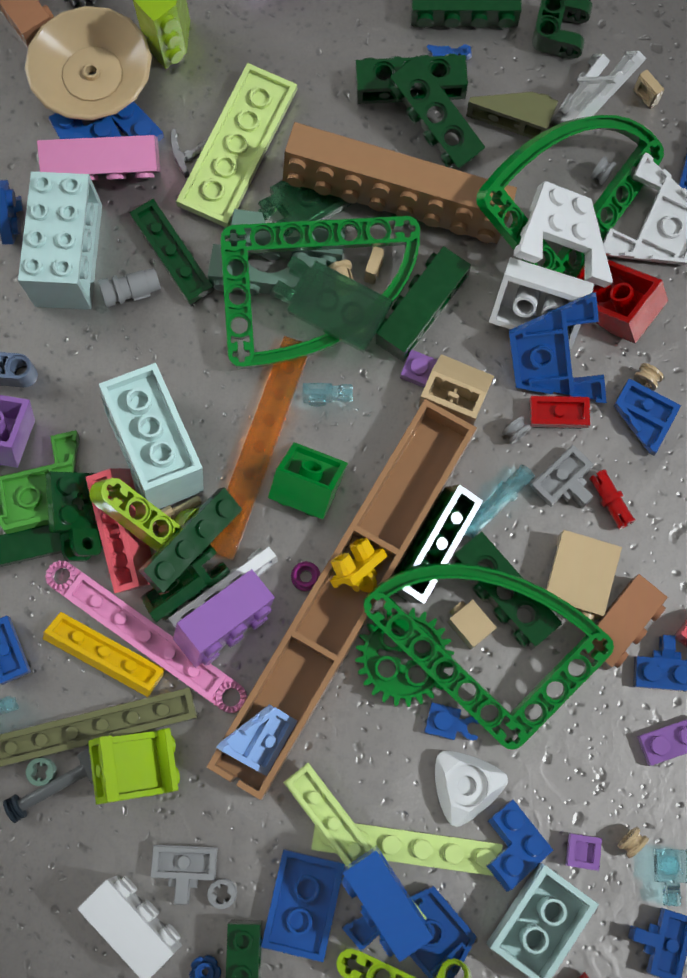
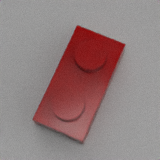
[530,396,590,428]

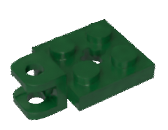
[46,471,102,562]
[140,544,230,623]

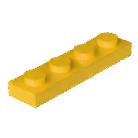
[43,612,165,697]

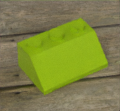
[133,0,190,69]

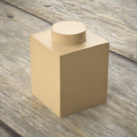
[447,600,497,650]

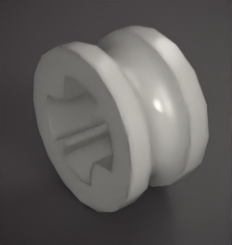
[590,156,616,185]
[502,416,532,444]
[207,878,237,909]

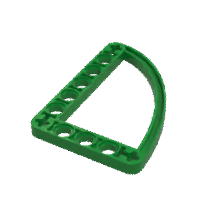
[476,115,664,278]
[221,216,420,369]
[363,563,614,750]

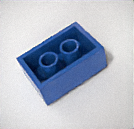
[341,845,434,962]

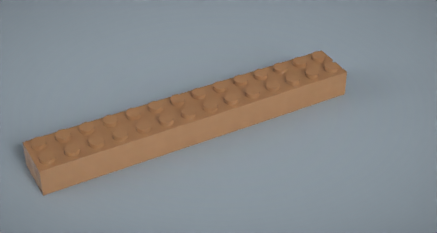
[206,399,477,800]

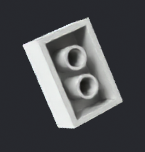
[489,257,594,349]
[77,875,182,978]

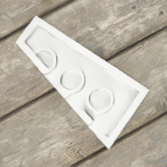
[168,547,278,628]

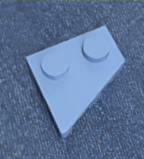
[216,704,297,776]

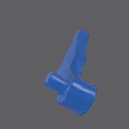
[427,44,472,60]

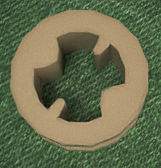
[633,363,664,390]
[617,827,649,858]

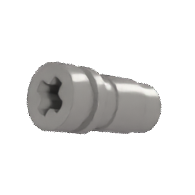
[98,268,161,308]

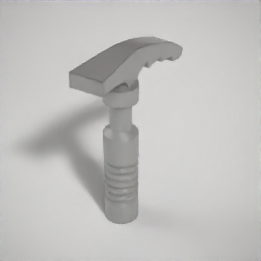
[171,128,207,178]

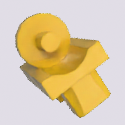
[330,538,387,593]

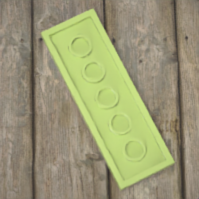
[176,63,297,227]

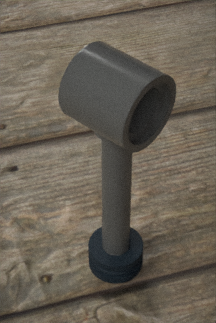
[3,748,93,823]

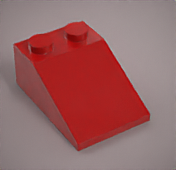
[576,259,668,344]

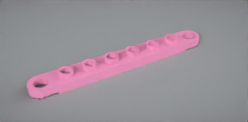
[45,561,247,713]

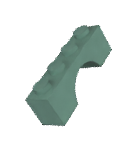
[229,209,347,267]
[208,244,327,303]

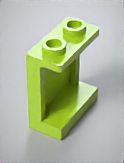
[88,728,180,805]

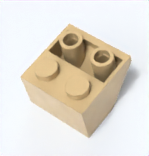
[419,354,494,426]

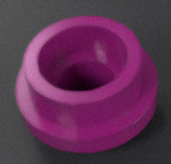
[291,561,321,592]

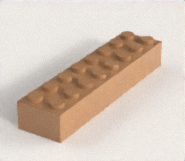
[282,122,517,244]

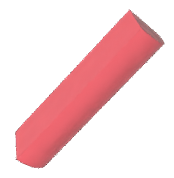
[86,468,152,594]

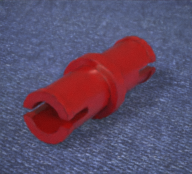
[589,469,636,530]

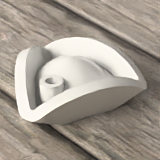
[435,751,508,827]

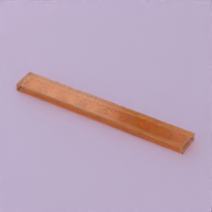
[210,336,309,561]

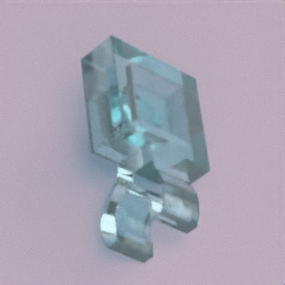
[654,849,687,906]

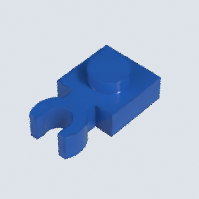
[424,702,479,741]

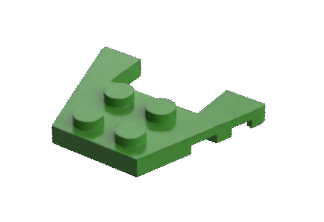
[0,430,80,534]

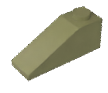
[466,92,558,139]

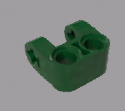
[532,0,592,59]

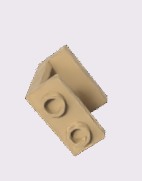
[546,530,622,622]

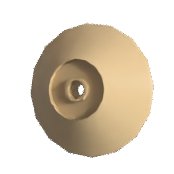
[25,6,152,120]

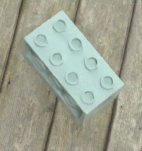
[18,171,102,310]
[99,363,204,509]

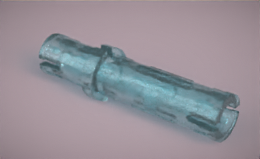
[465,464,535,539]

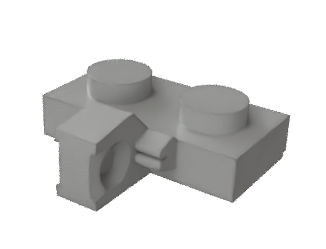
[530,445,594,508]
[151,845,218,905]

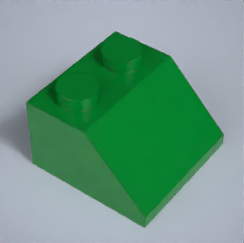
[268,442,348,519]

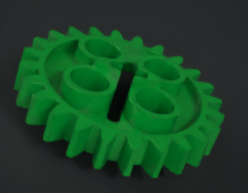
[355,607,454,708]

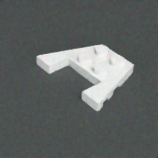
[552,51,646,125]
[603,152,687,266]
[513,181,613,288]

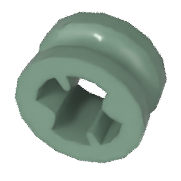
[26,758,57,786]

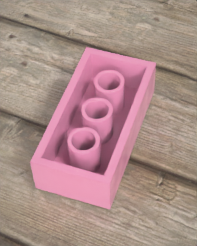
[37,135,160,181]

